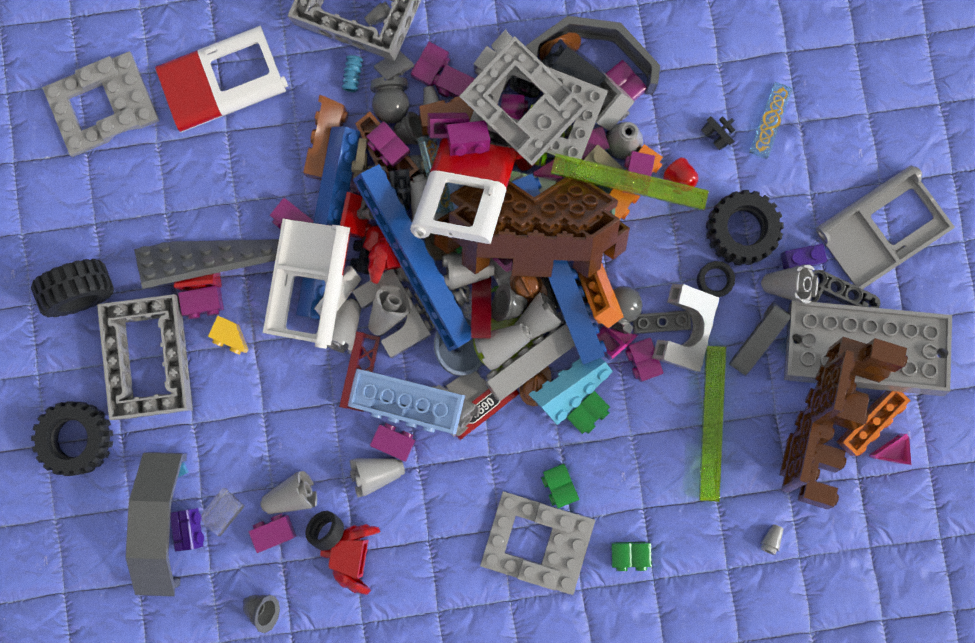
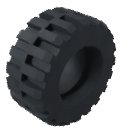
[706,190,784,266]
[31,259,114,318]
[31,401,114,476]

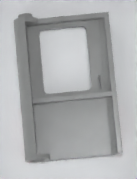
[816,165,955,289]

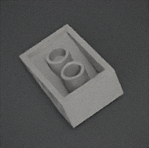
[596,68,635,131]

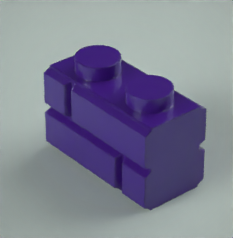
[780,243,827,269]
[170,508,204,552]

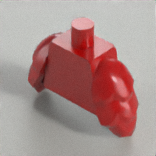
[368,237,402,284]
[320,524,381,595]

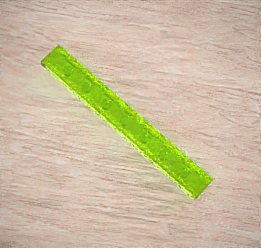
[551,153,709,211]
[699,346,726,502]

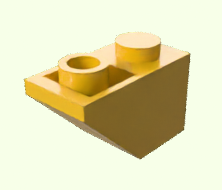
[208,316,248,355]

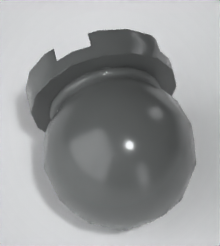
[370,76,410,124]
[611,286,643,335]

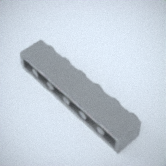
[484,321,575,401]

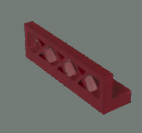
[339,331,381,412]

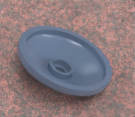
[434,319,482,376]

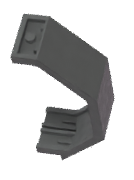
[525,16,660,95]
[126,452,187,596]

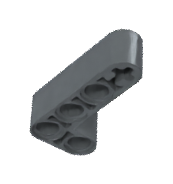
[811,270,881,308]
[729,302,791,376]

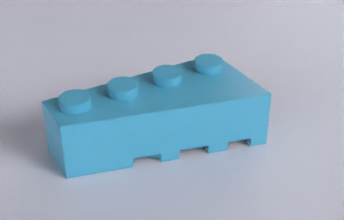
[529,358,613,425]

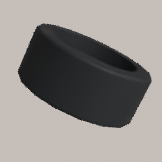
[697,261,735,297]
[305,511,344,551]

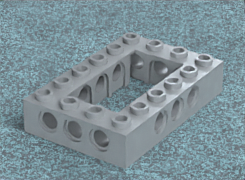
[288,0,421,61]
[470,47,608,165]
[97,294,193,420]

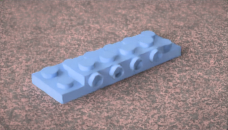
[348,369,465,434]

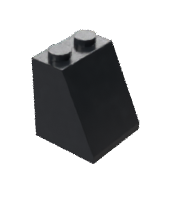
[541,39,607,87]

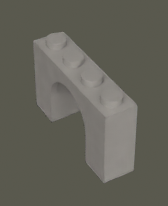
[352,269,432,358]
[653,284,719,372]

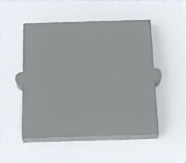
[374,51,414,80]
[446,371,488,402]

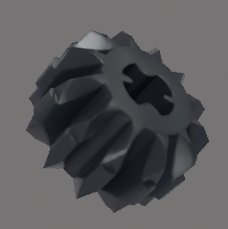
[509,75,540,98]

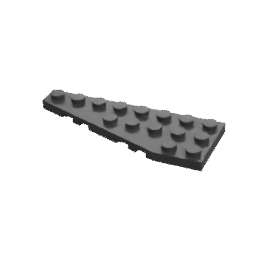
[134,239,279,289]

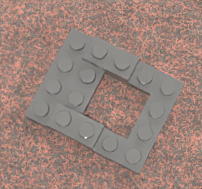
[459,36,587,165]
[42,51,160,157]
[480,491,595,595]

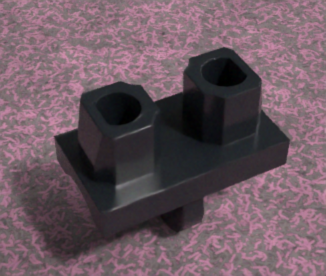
[701,116,735,150]
[389,169,411,205]
[350,237,370,275]

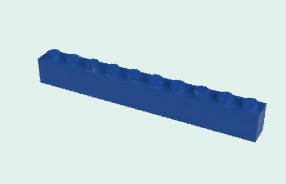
[296,127,360,320]
[353,165,473,351]
[512,173,607,365]

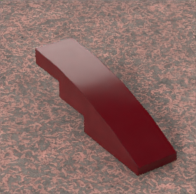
[471,276,491,338]

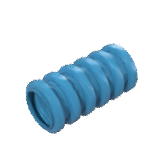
[342,55,363,92]

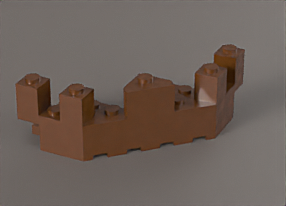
[434,172,630,278]
[779,337,908,510]

